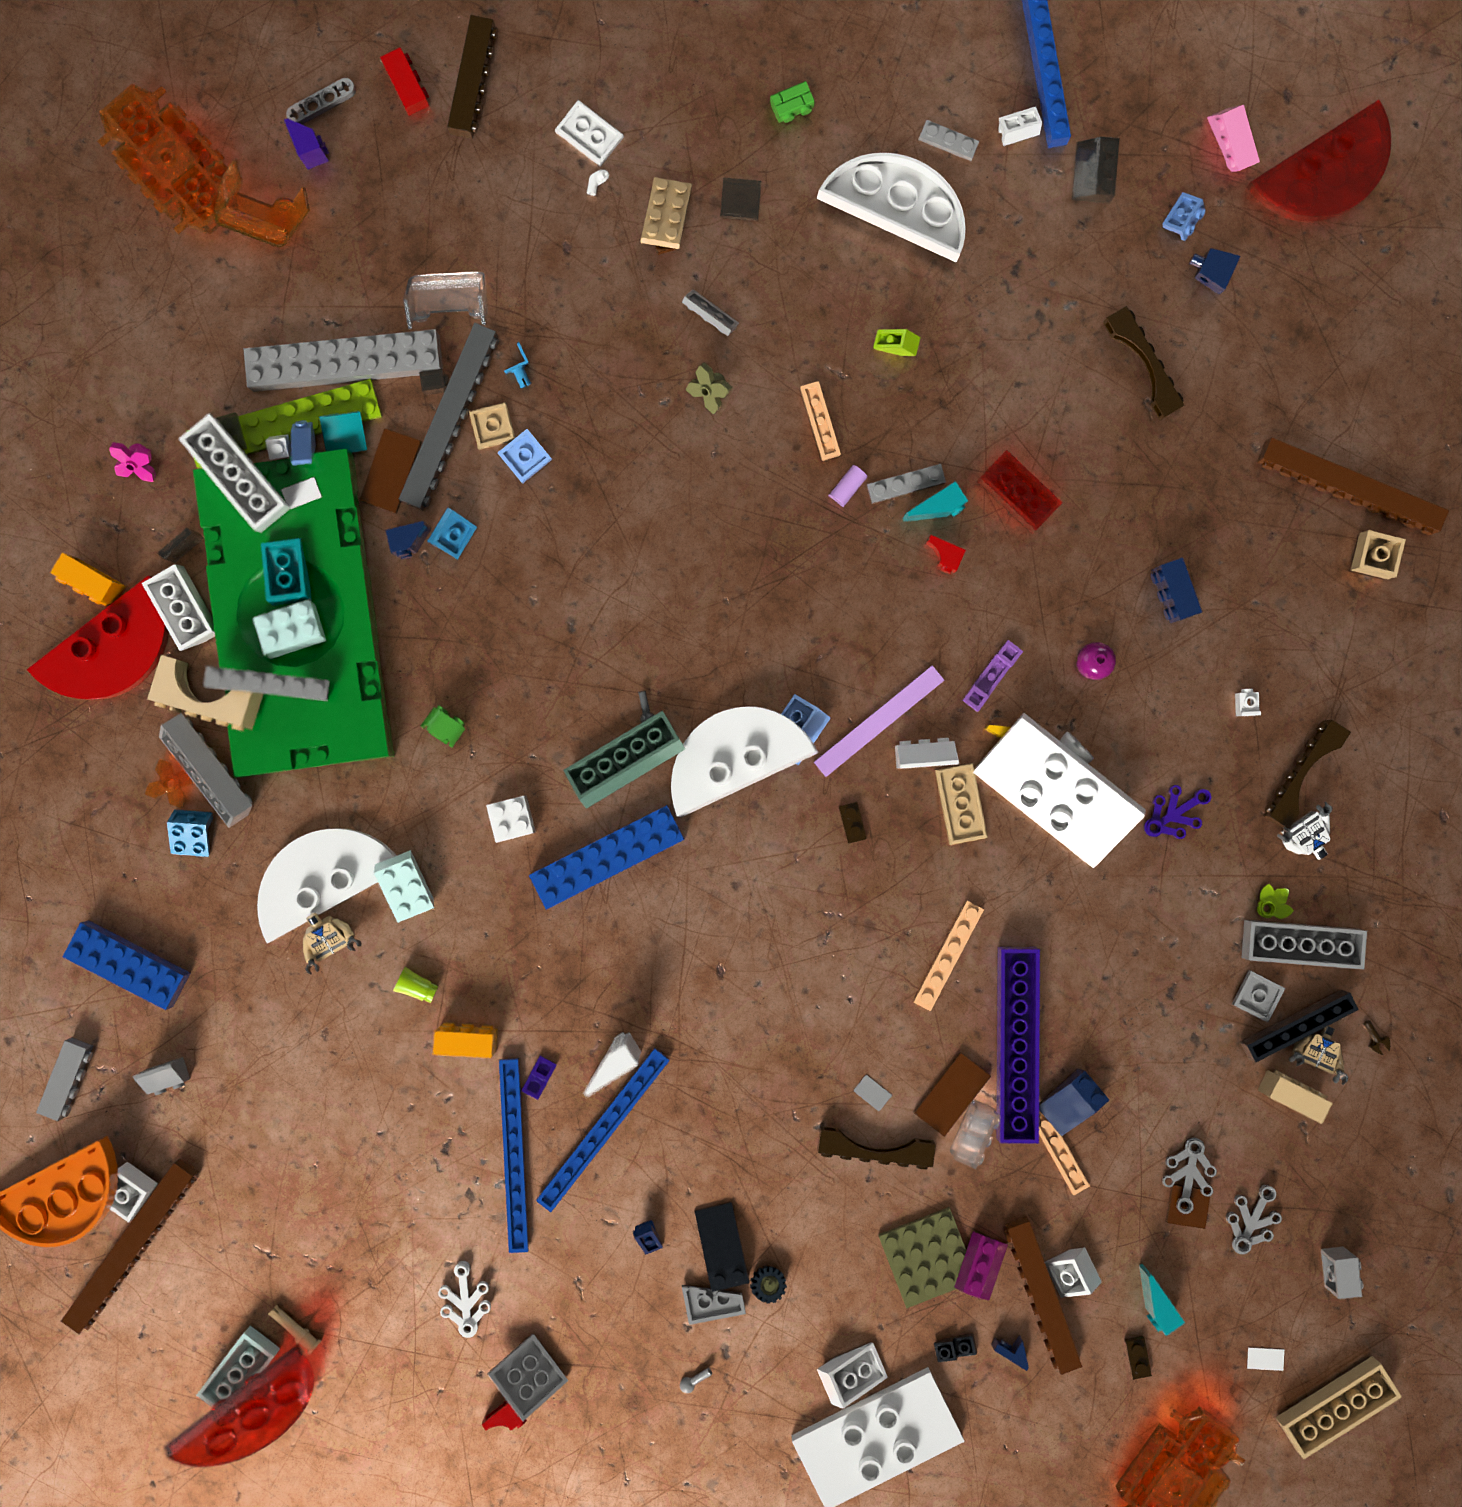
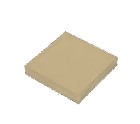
[469,402,515,450]

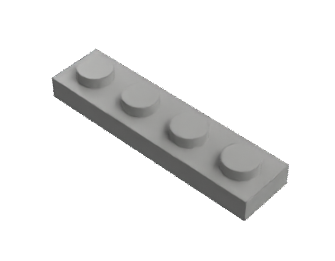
[867,464,946,504]

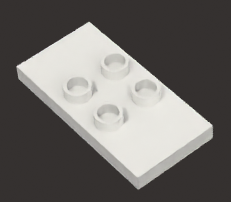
[974,713,1146,868]
[791,1367,965,1507]

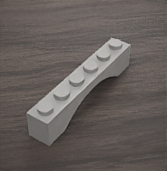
[204,667,329,701]

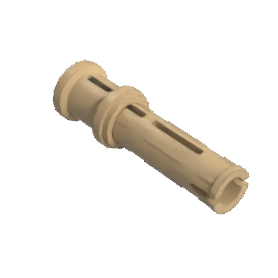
[268,1305,321,1355]

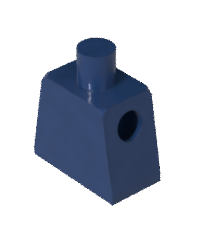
[1189,248,1241,295]

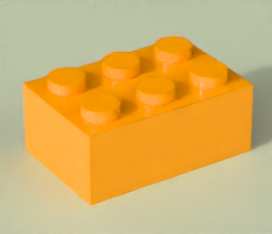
[50,553,126,606]
[433,1023,498,1058]

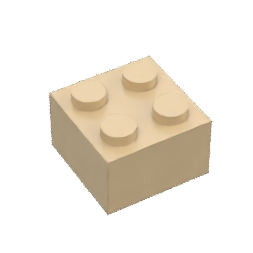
[1351,530,1406,579]

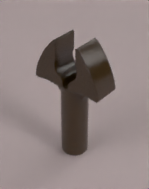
[1363,1020,1391,1055]

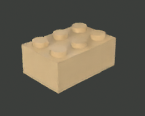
[1258,1070,1332,1124]

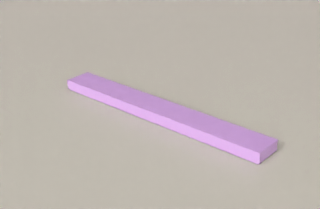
[814,666,944,777]

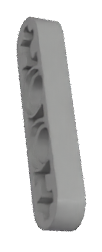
[286,78,356,124]

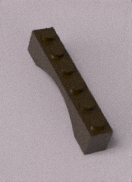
[1102,306,1185,421]
[1264,720,1351,829]
[817,1126,936,1170]

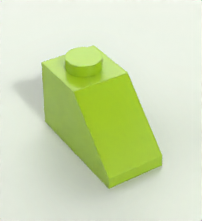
[873,329,921,356]

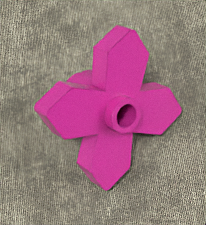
[109,442,156,482]

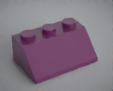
[954,1231,1008,1301]

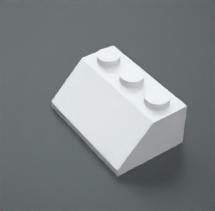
[895,738,959,768]

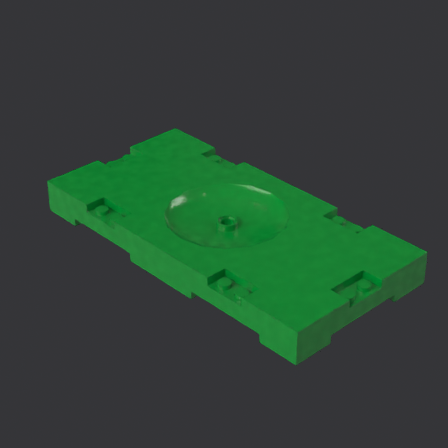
[193,449,395,777]

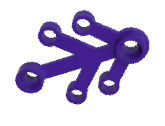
[1144,785,1211,839]

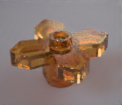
[145,759,194,808]

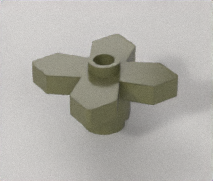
[686,362,732,414]

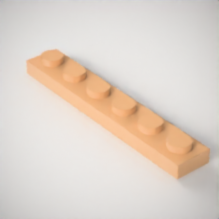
[913,900,984,1011]

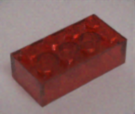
[977,450,1062,534]

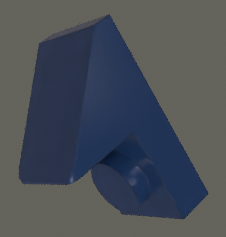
[632,1220,663,1255]
[991,1335,1029,1371]

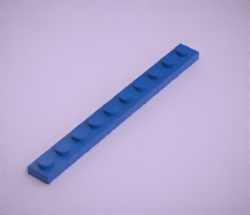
[536,1048,670,1212]
[499,1058,529,1253]

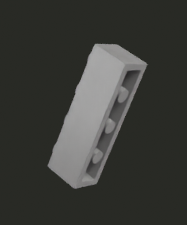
[36,1038,93,1121]

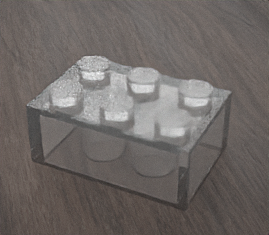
[950,1099,1000,1169]

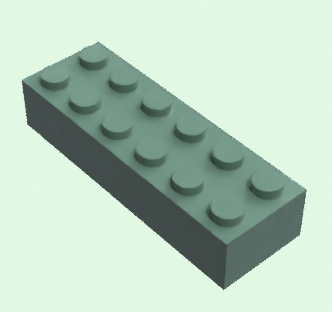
[563,710,685,809]

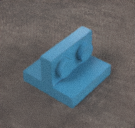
[427,508,477,560]

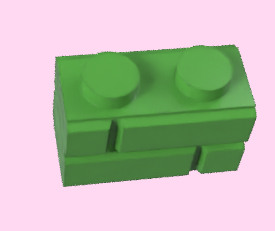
[770,81,815,123]

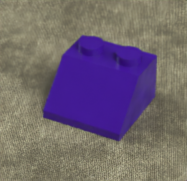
[284,118,329,170]

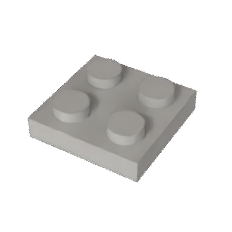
[1232,970,1285,1022]

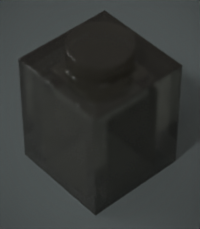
[419,369,450,395]

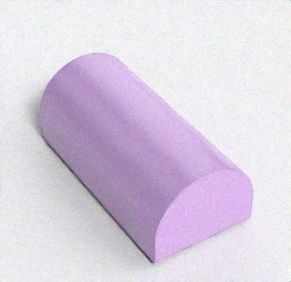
[828,465,868,507]

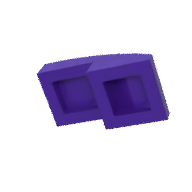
[521,1056,557,1100]

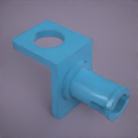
[504,342,532,389]

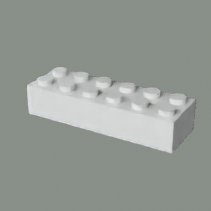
[179,414,291,533]

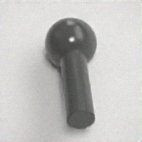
[638,690,654,723]

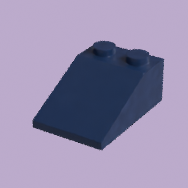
[1039,1068,1109,1136]

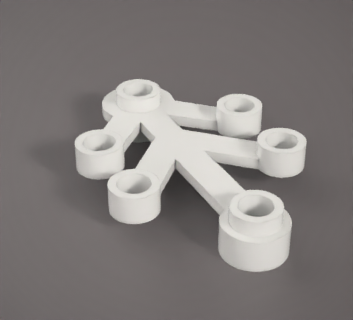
[438,1261,491,1338]

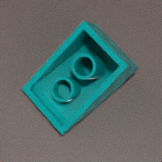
[902,481,968,522]
[261,539,312,606]
[1139,1264,1185,1336]

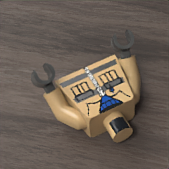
[303,912,362,974]
[1289,1026,1348,1085]

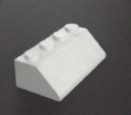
[142,564,215,651]

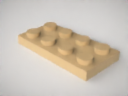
[641,177,692,249]

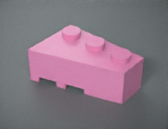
[1207,105,1260,172]

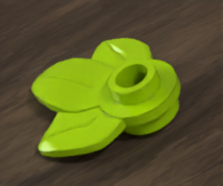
[1257,884,1294,919]

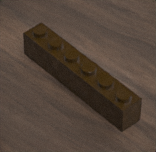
[447,15,498,139]

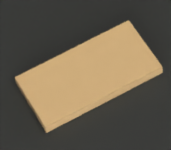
[935,763,988,845]

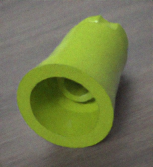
[393,967,438,1003]

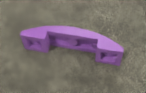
[962,640,1023,712]

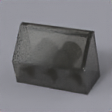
[1072,136,1120,203]

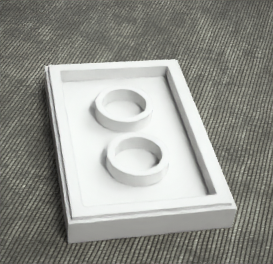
[555,100,624,167]

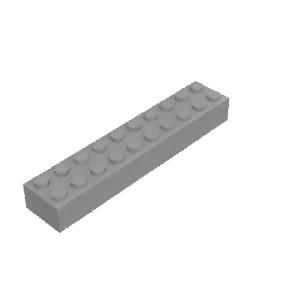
[243,329,443,392]

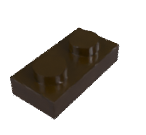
[838,802,867,844]
[1124,1336,1152,1380]

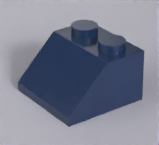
[385,521,431,559]

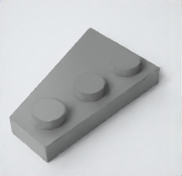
[682,1285,746,1325]

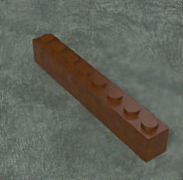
[1004,1217,1082,1375]

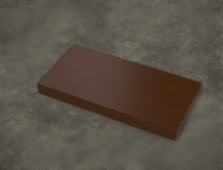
[359,428,422,514]
[914,1052,991,1137]

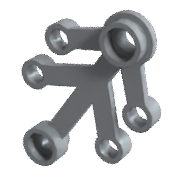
[1162,1138,1217,1214]
[1226,1185,1282,1254]

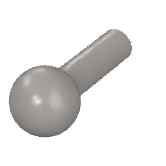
[680,1368,712,1393]

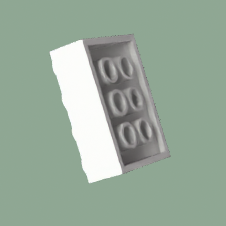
[584,1032,641,1097]

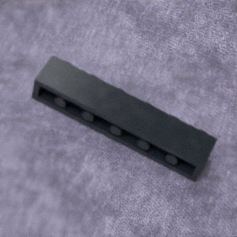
[1240,990,1359,1063]

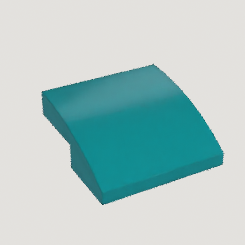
[319,411,367,453]

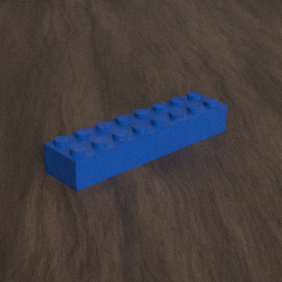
[529,805,685,910]

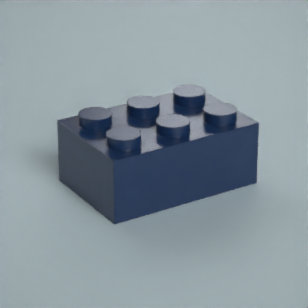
[1151,557,1202,623]

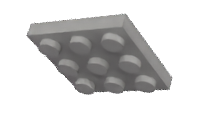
[487,1334,568,1421]

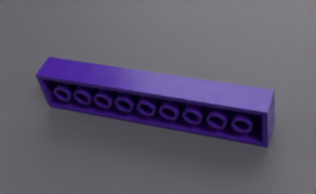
[996,947,1040,1144]

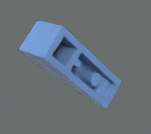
[291,420,316,465]

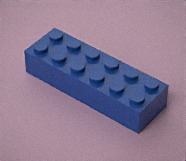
[63,921,191,1010]

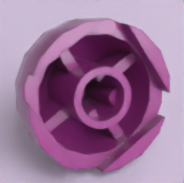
[1076,642,1116,680]

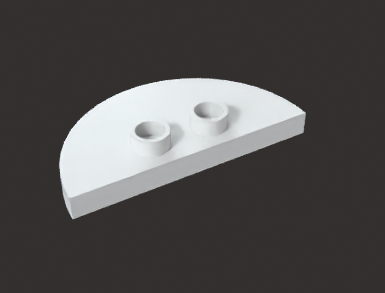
[817,153,966,262]
[671,707,819,817]
[257,828,397,943]

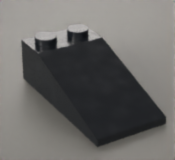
[694,1202,750,1292]

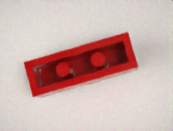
[380,47,430,116]

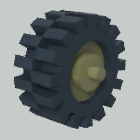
[750,1266,787,1304]

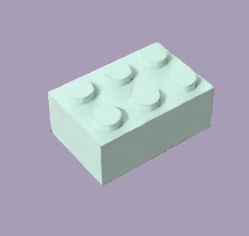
[253,600,326,659]
[374,850,434,922]

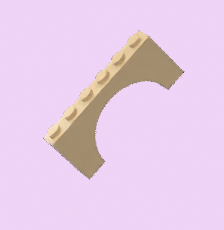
[147,655,264,731]

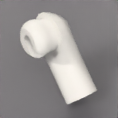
[587,169,609,196]

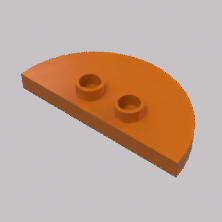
[0,1136,118,1247]

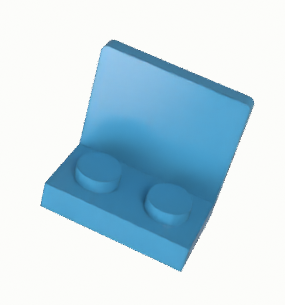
[167,809,213,857]

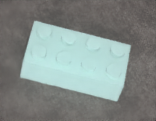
[196,1326,280,1419]

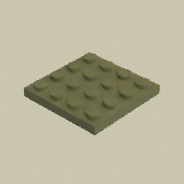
[878,1207,966,1309]

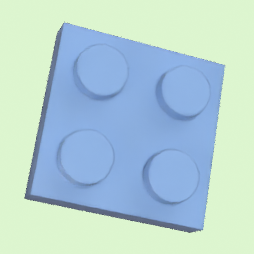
[498,429,552,484]

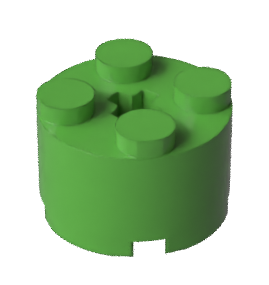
[420,705,465,748]

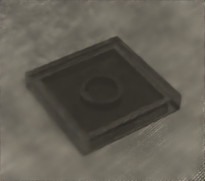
[720,178,761,221]
[158,528,204,563]

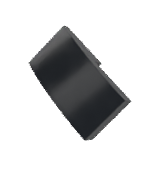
[934,1333,977,1362]

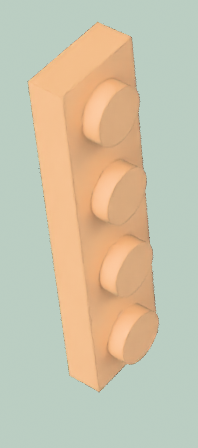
[800,381,841,461]

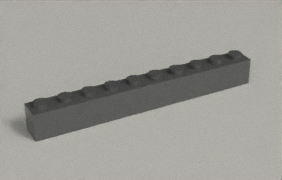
[399,322,499,511]

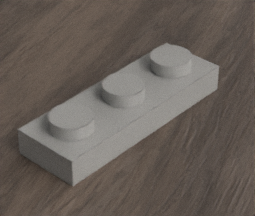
[919,120,979,161]
[682,290,739,336]

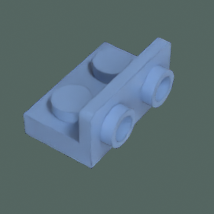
[1162,192,1205,241]

